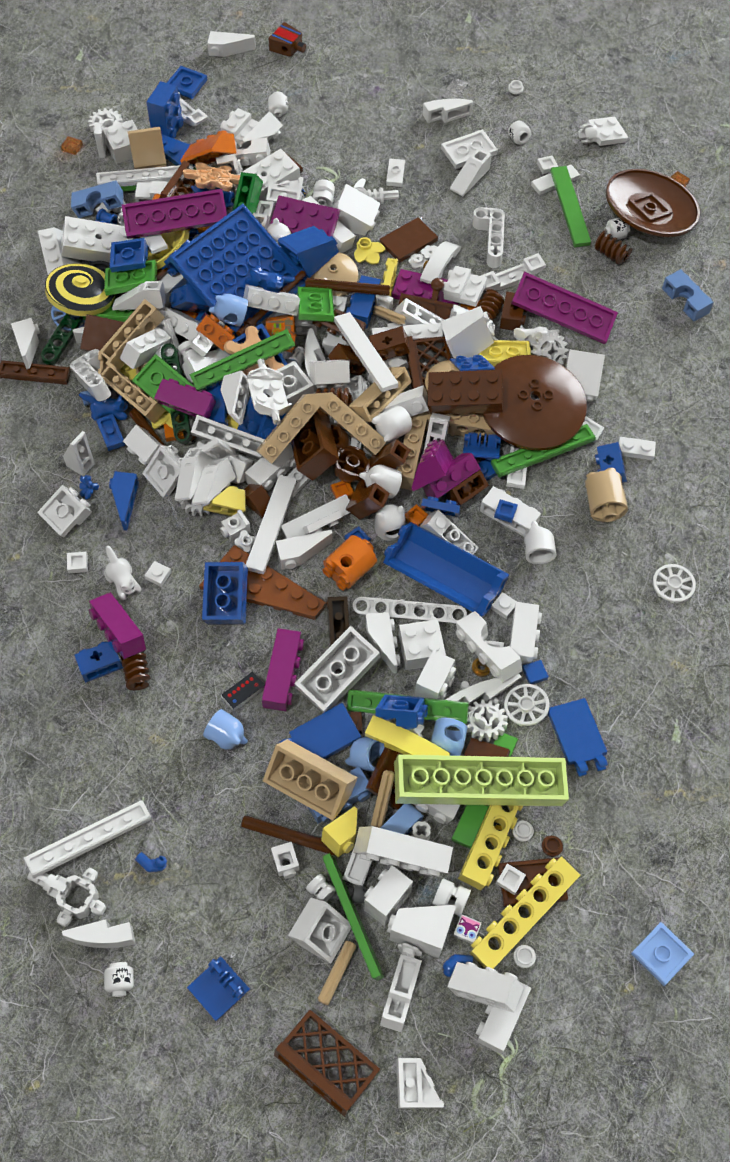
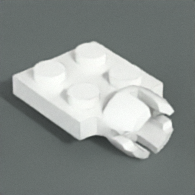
[578,117,628,146]

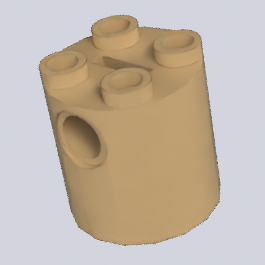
[585,468,628,522]

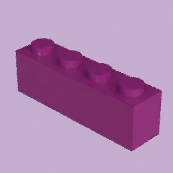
[88,592,146,659]
[262,628,304,712]

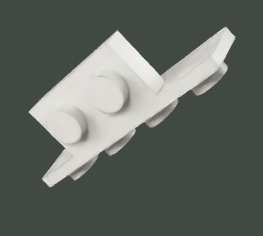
[281,495,350,539]

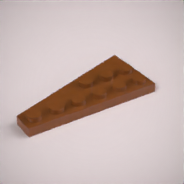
[199,545,326,620]

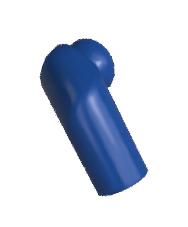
[443,954,473,977]

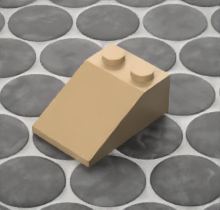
[127,127,167,169]

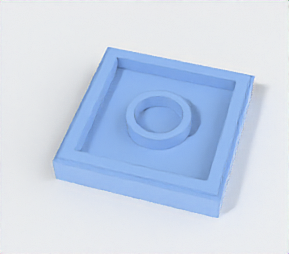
[631,922,694,986]

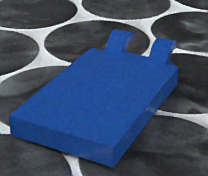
[548,698,608,777]
[278,703,362,759]

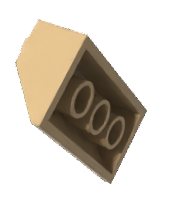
[263,739,358,821]

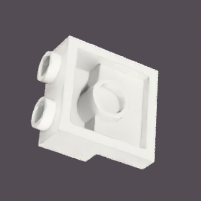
[220,108,258,148]
[442,266,487,307]
[142,445,183,498]
[37,485,92,538]

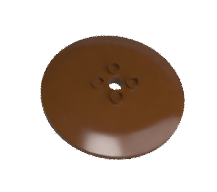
[606,169,700,237]
[482,355,587,451]

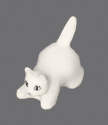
[513,325,560,350]
[104,546,142,600]

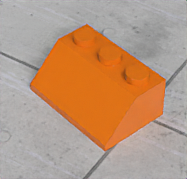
[180,131,237,164]

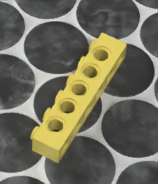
[458,805,523,890]
[470,856,581,969]

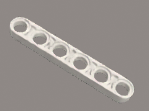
[353,597,467,623]

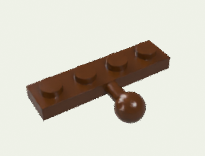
[399,278,468,320]

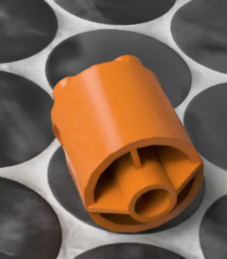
[322,535,377,591]

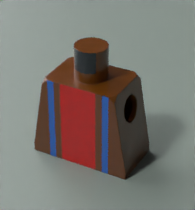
[268,22,306,57]

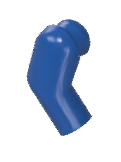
[135,852,167,873]

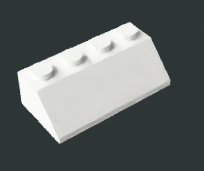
[38,227,80,275]

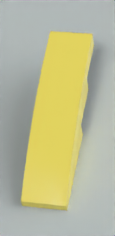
[365,715,450,756]

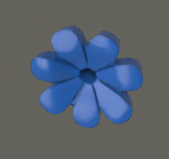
[79,475,99,499]

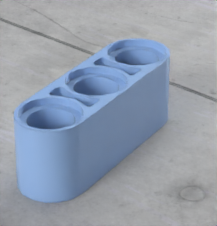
[381,804,424,835]

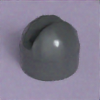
[353,885,368,903]

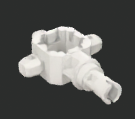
[27,868,106,927]

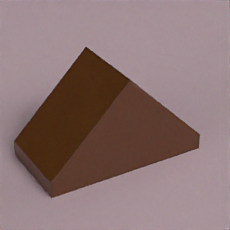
[243,484,270,519]

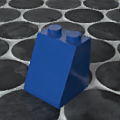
[277,226,339,278]
[169,283,211,315]

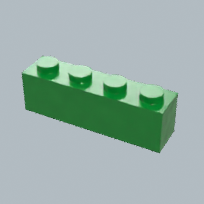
[232,172,263,214]

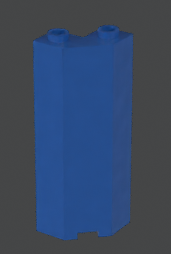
[383,522,509,617]

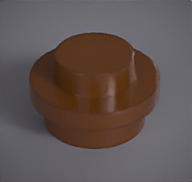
[541,835,563,857]

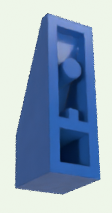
[109,471,139,531]

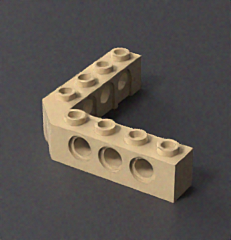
[98,299,166,423]
[256,392,386,464]
[397,411,495,490]

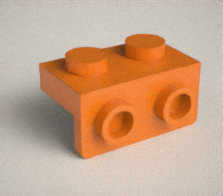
[196,313,235,351]

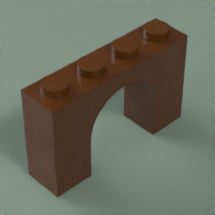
[345,439,411,520]

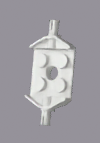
[246,359,292,425]

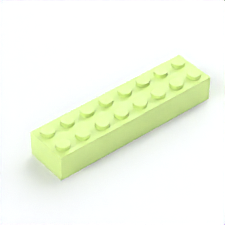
[394,755,569,806]

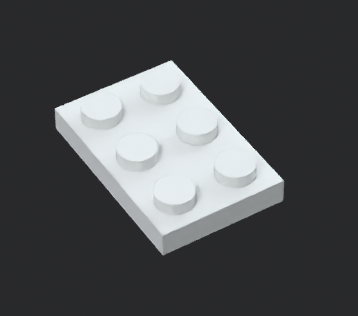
[441,129,498,169]

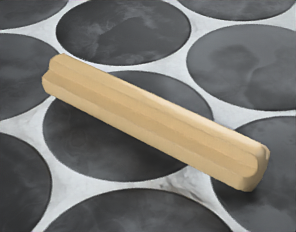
[372,305,406,325]
[371,770,395,828]
[318,941,356,1005]

